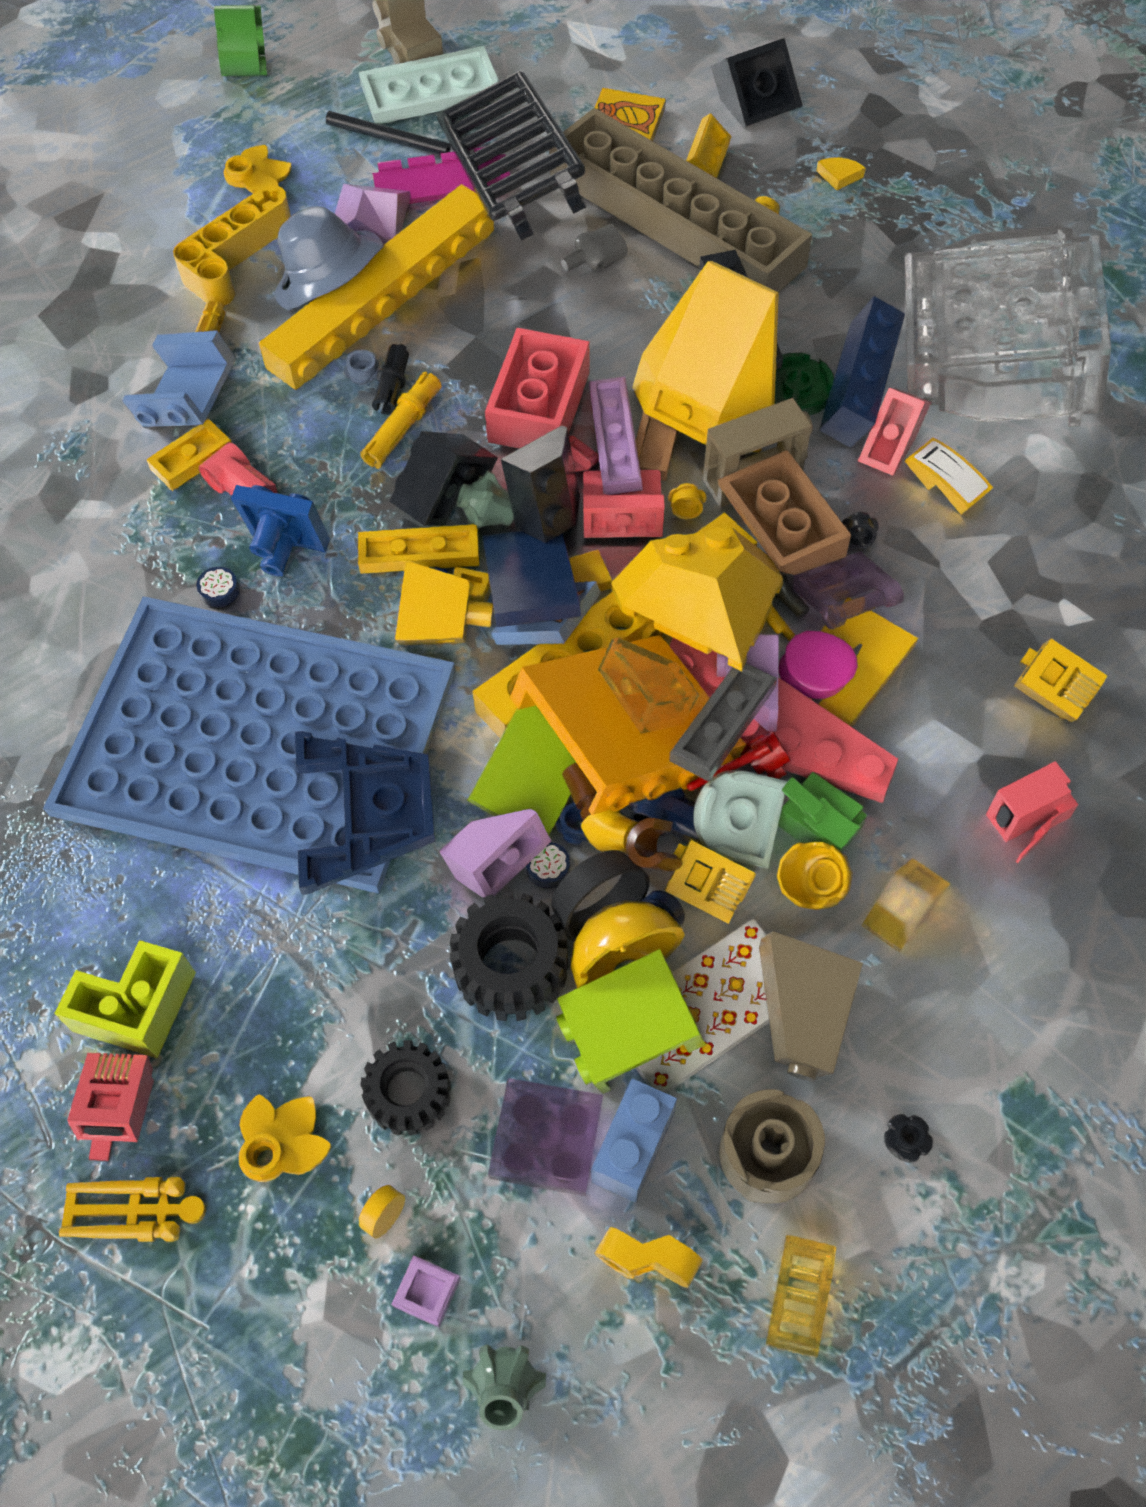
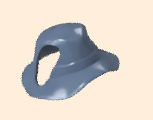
[275,206,384,311]

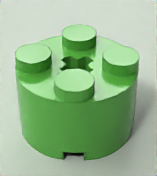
[214,5,267,77]

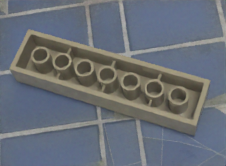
[549,108,812,292]

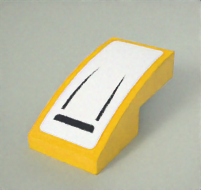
[904,437,994,514]

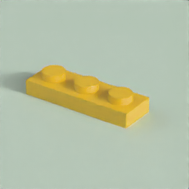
[358,524,480,574]

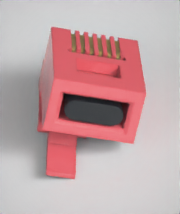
[986,761,1079,864]
[67,1053,154,1161]

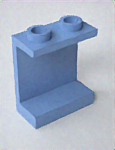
[122,331,236,427]

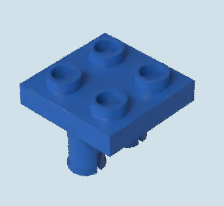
[231,485,330,577]

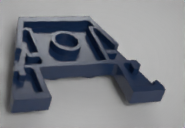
[295,731,436,895]

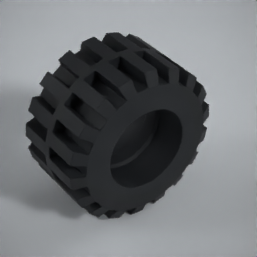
[449,892,568,1021]

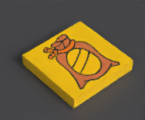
[594,88,666,141]

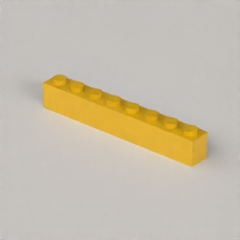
[259,184,494,390]

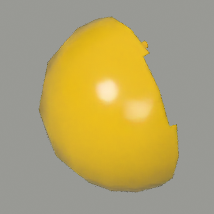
[570,900,685,988]

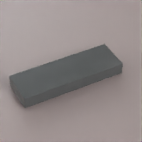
[670,663,777,782]

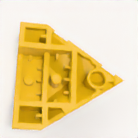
[611,527,783,671]

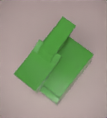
[778,772,867,852]

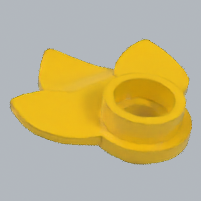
[224,145,292,193]
[239,1094,331,1182]

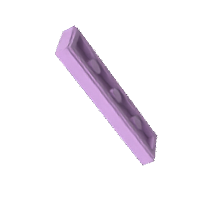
[589,377,643,495]

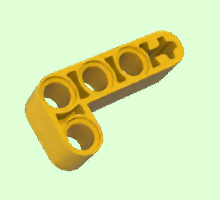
[173,185,291,306]

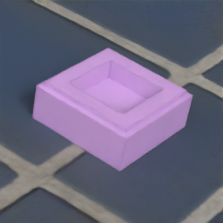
[391,1255,461,1328]

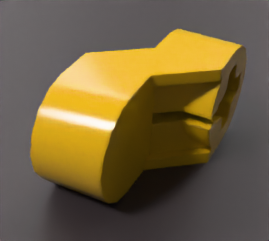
[594,1227,703,1288]

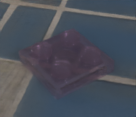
[488,1078,603,1197]

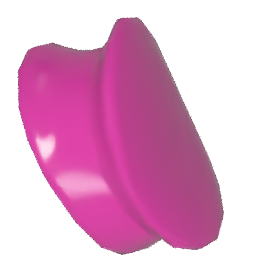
[778,631,858,699]

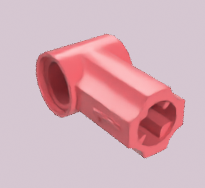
[199,442,278,495]

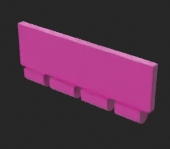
[372,147,510,204]

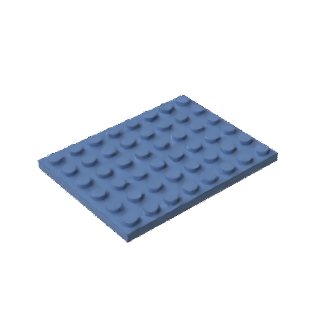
[43,596,455,894]

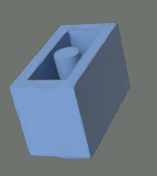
[591,1078,677,1203]

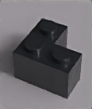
[389,431,498,526]

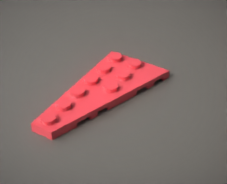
[669,638,898,803]

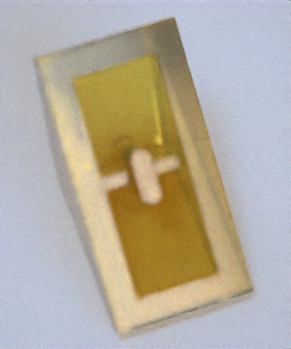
[862,858,951,953]

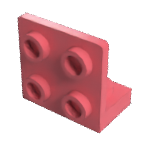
[583,470,664,538]

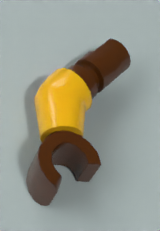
[562,763,683,872]

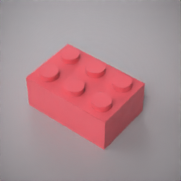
[485,328,590,449]

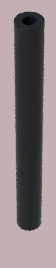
[326,111,451,155]

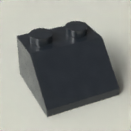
[711,38,803,127]
[501,425,580,543]

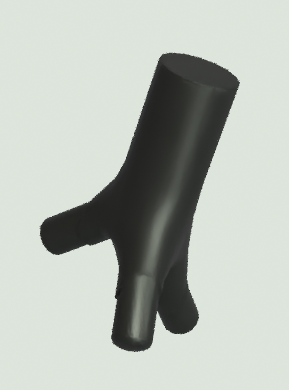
[774,568,810,619]

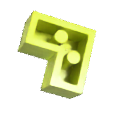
[54,940,196,1058]

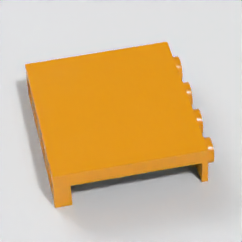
[510,635,746,815]

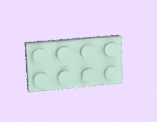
[359,46,502,124]

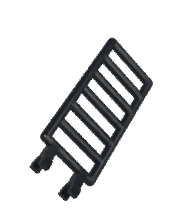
[437,71,586,241]

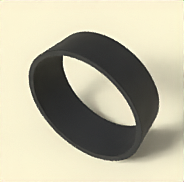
[551,850,650,942]

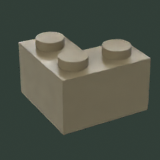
[372,0,443,64]

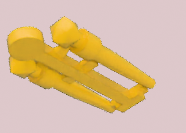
[59,1177,206,1242]

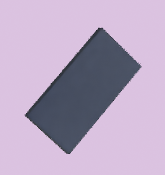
[483,531,581,627]

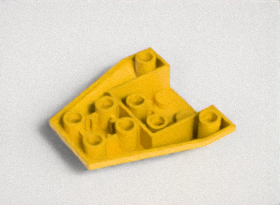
[632,261,779,453]

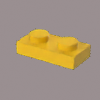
[146,419,232,491]

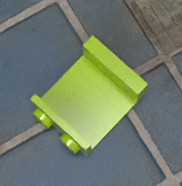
[556,949,706,1094]

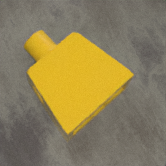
[395,562,494,646]

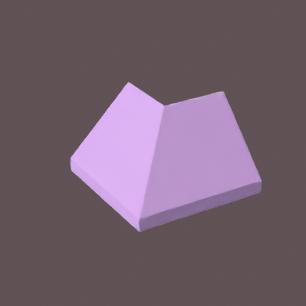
[335,184,411,244]

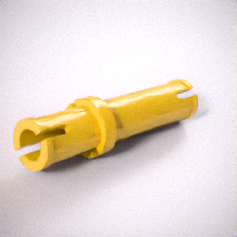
[360,372,442,469]

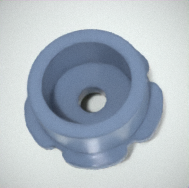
[344,350,380,385]

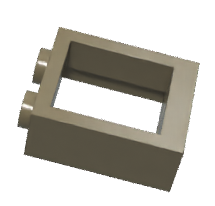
[703,398,813,508]

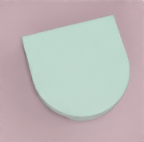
[694,770,787,869]

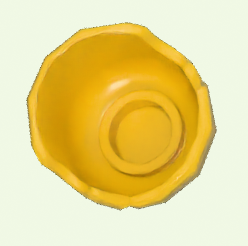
[777,842,853,910]

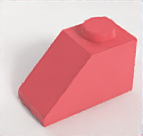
[858,388,931,476]

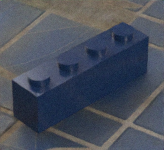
[819,296,905,448]

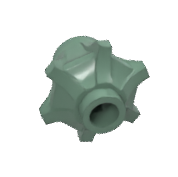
[457,470,514,529]
[463,1344,546,1430]

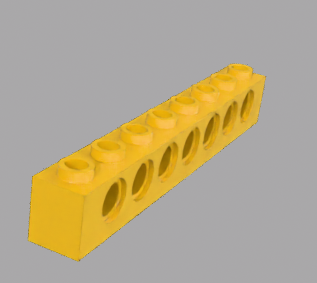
[472,512,758,738]

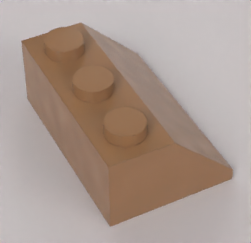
[718,450,851,579]

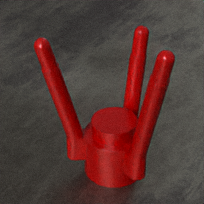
[686,731,791,791]

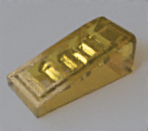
[765,1235,837,1358]

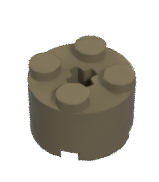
[719,1089,825,1204]

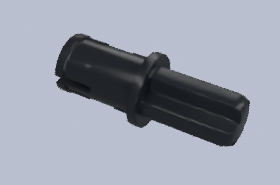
[372,344,410,415]

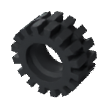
[360,1040,451,1136]

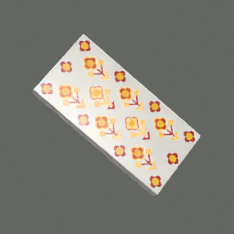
[636,919,769,1093]

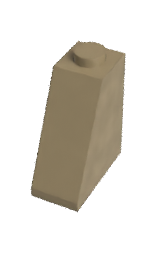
[759,931,863,1082]

